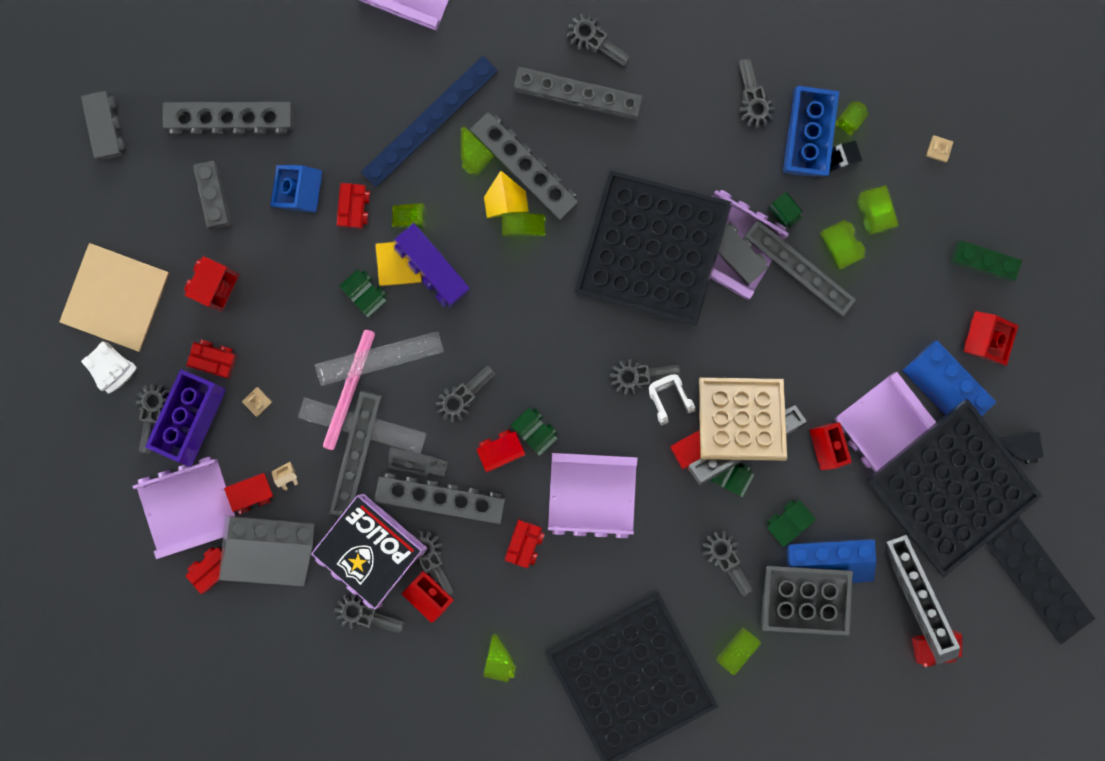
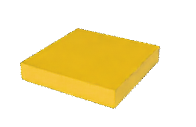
[376,242,422,286]

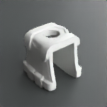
[81,341,137,394]
[649,374,695,426]

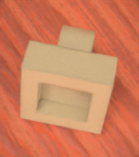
[926,135,953,163]
[242,387,273,417]
[272,462,298,491]

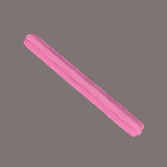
[323,329,375,450]

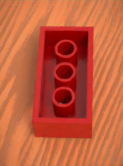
[184,256,240,312]

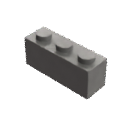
[81,91,125,161]
[193,160,231,230]
[718,222,768,286]

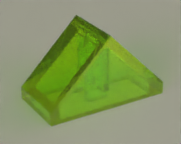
[392,203,426,228]

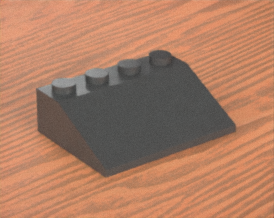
[219,516,315,586]
[761,566,853,636]

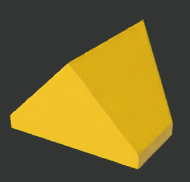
[484,171,529,218]

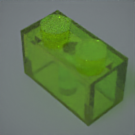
[857,185,899,235]
[820,219,866,270]
[716,627,761,676]

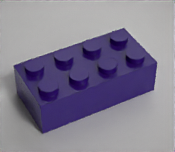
[394,223,470,308]
[145,369,226,467]

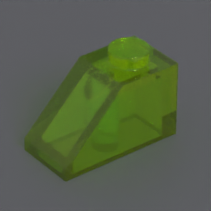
[835,100,869,136]
[461,126,495,176]
[502,213,545,237]
[483,633,516,682]

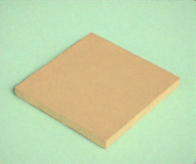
[59,243,170,352]
[698,378,787,461]

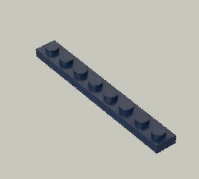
[361,56,498,188]

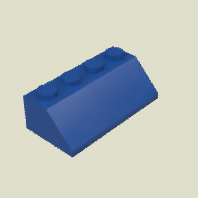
[783,86,839,176]
[902,340,996,417]
[787,539,876,583]

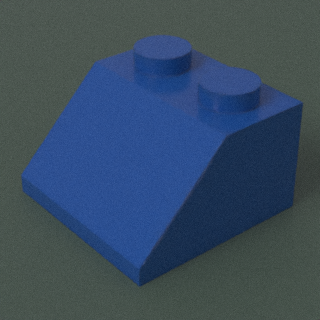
[270,165,322,212]

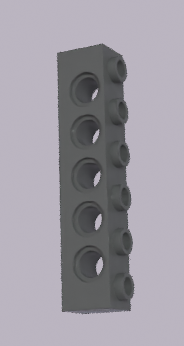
[514,66,643,120]
[163,102,293,134]
[470,112,578,222]
[374,473,505,524]
[885,535,960,664]

